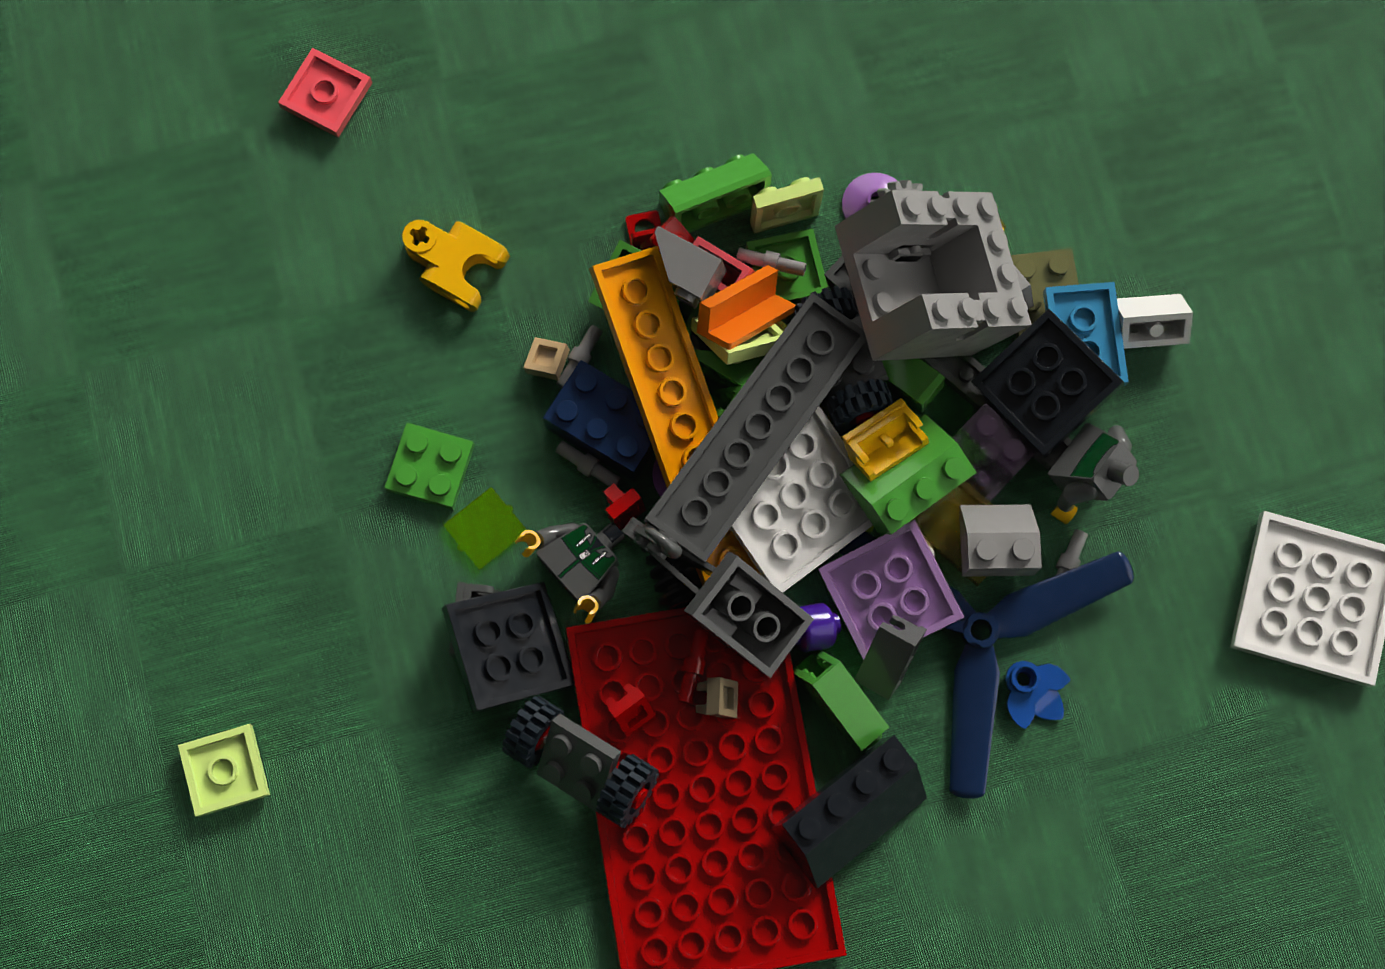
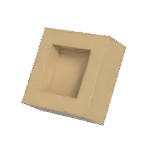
[523,337,570,380]

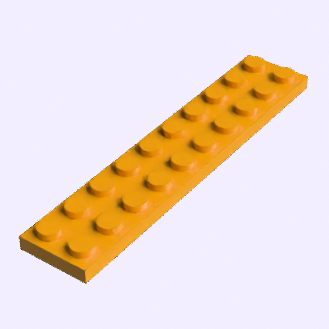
[589,246,761,586]

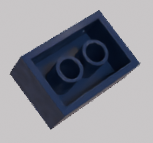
[543,360,654,482]

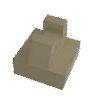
[696,677,738,719]

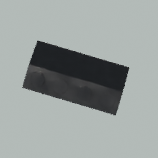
[771,735,927,888]

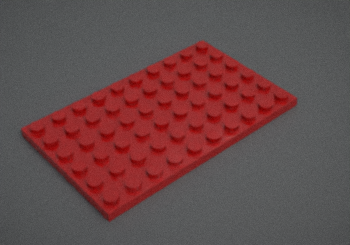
[566,607,847,969]

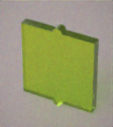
[443,487,527,570]

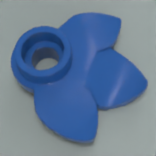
[1005,661,1071,729]

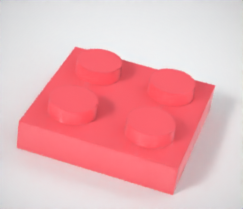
[278,48,372,138]

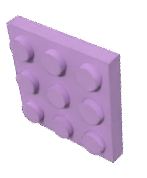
[818,520,964,660]

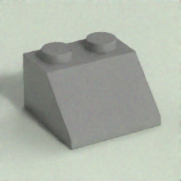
[655,226,727,309]
[959,504,1042,576]

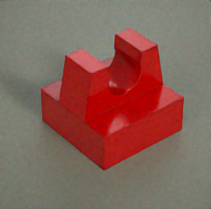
[603,483,646,530]
[605,683,656,736]

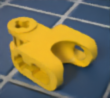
[402,220,510,312]

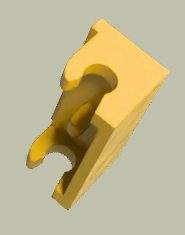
[842,398,929,482]

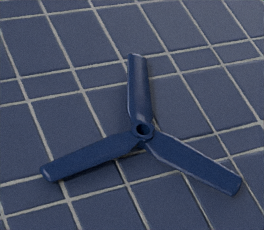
[839,531,1134,799]

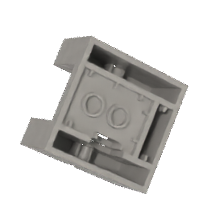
[835,190,1032,361]

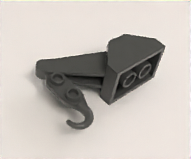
[621,517,814,678]

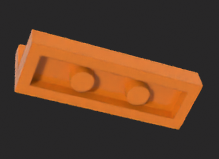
[697,265,796,350]

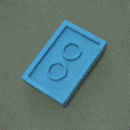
[1043,282,1129,386]

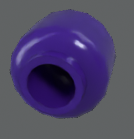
[795,603,841,653]

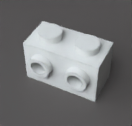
[1117,294,1193,349]

